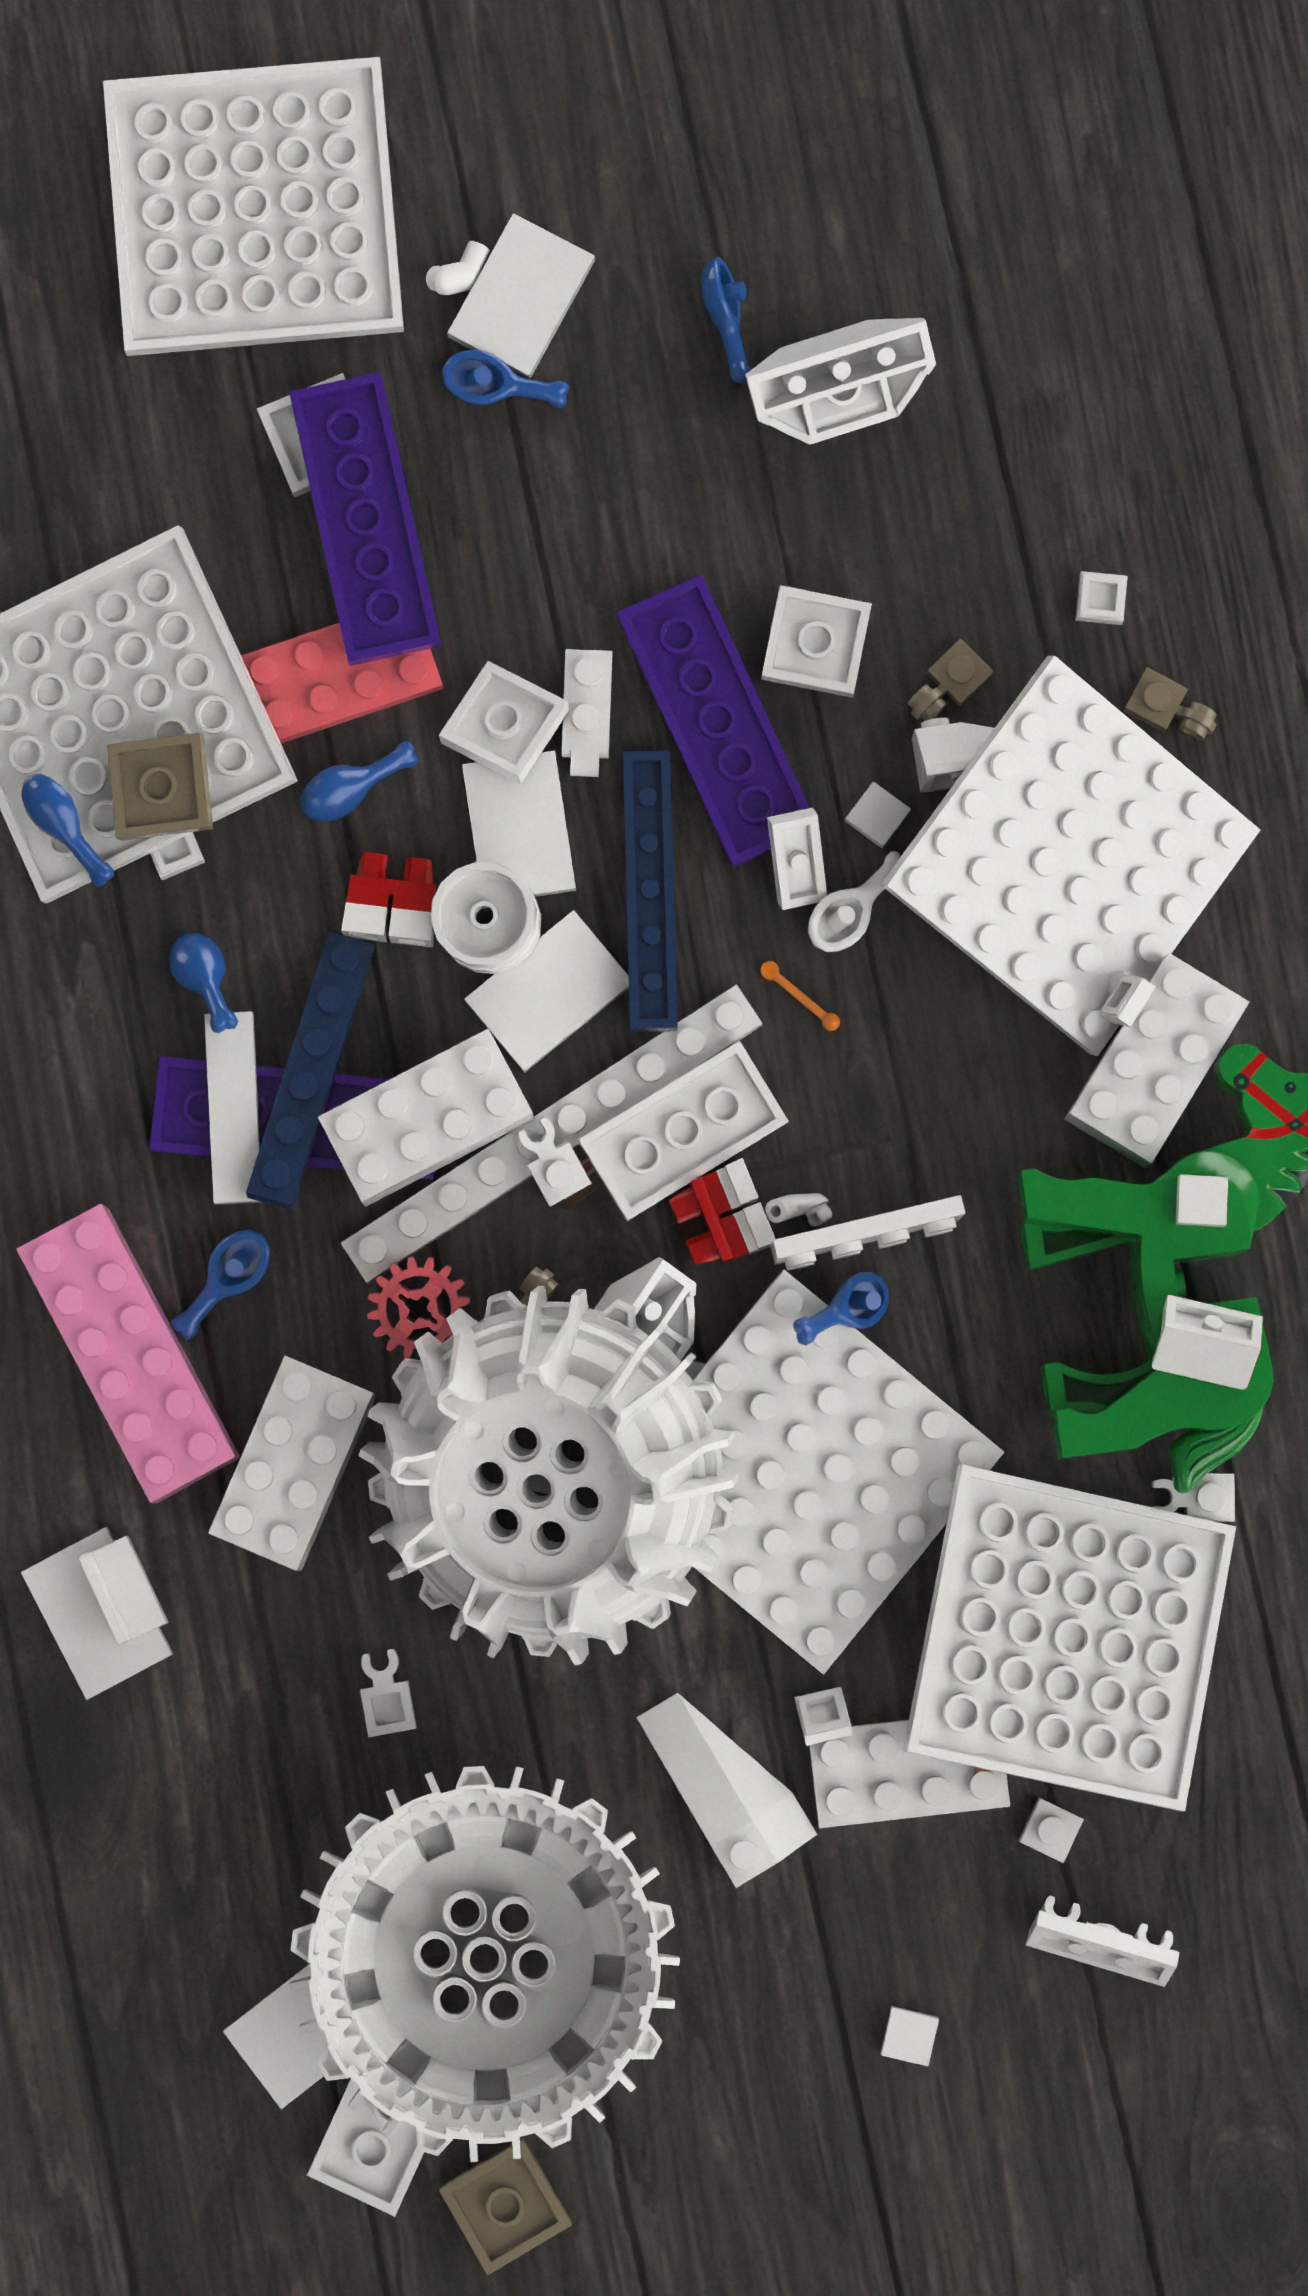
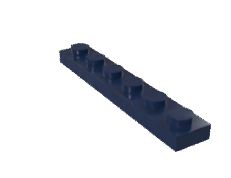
[622,751,678,1032]
[246,932,375,1210]

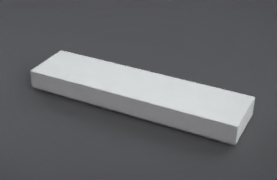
[204,1011,260,1205]

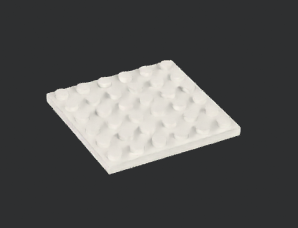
[103,57,404,356]
[0,525,298,904]
[881,656,1260,1056]
[692,1270,1004,1675]
[903,1465,1236,1811]

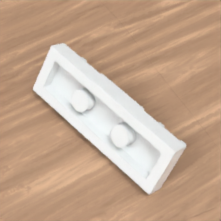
[1026,1896,1179,1987]

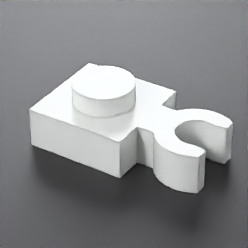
[517,1116,592,1206]
[1151,1473,1235,1522]
[360,1649,417,1737]

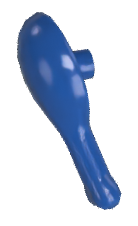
[701,257,751,384]
[442,350,569,408]
[301,741,419,822]
[21,773,114,887]
[169,933,238,1034]
[171,1229,270,1340]
[793,1272,889,1346]

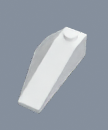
[912,718,994,793]
[636,1693,817,1888]

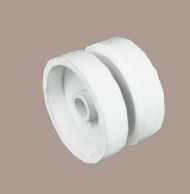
[431,862,541,974]

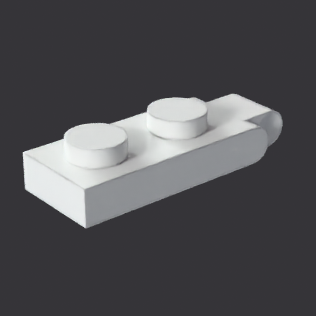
[562,649,613,777]

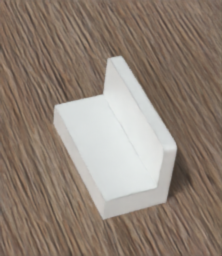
[1152,1295,1263,1390]
[78,1536,169,1645]

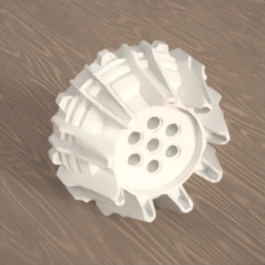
[359,1286,739,1665]
[289,1766,680,2162]

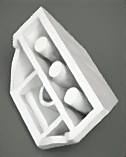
[745,318,936,445]
[594,1257,696,1361]

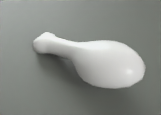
[808,851,901,952]

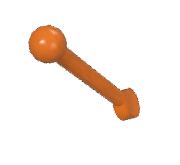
[760,961,840,1031]

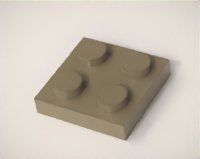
[107,733,213,841]
[439,2137,572,2276]

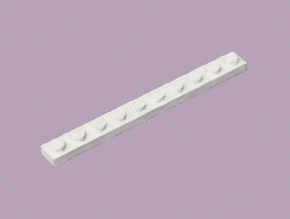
[341,984,763,1284]

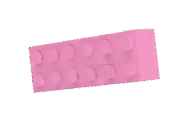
[16,1204,241,1503]

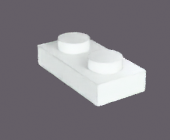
[767,808,827,910]

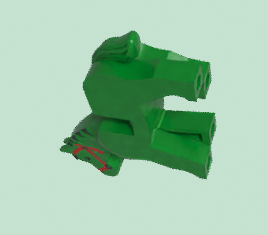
[1017,1044,1308,1494]

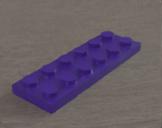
[289,372,441,666]
[616,574,810,869]
[149,1056,435,1180]

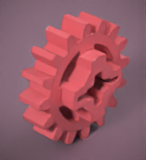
[367,1256,471,1359]

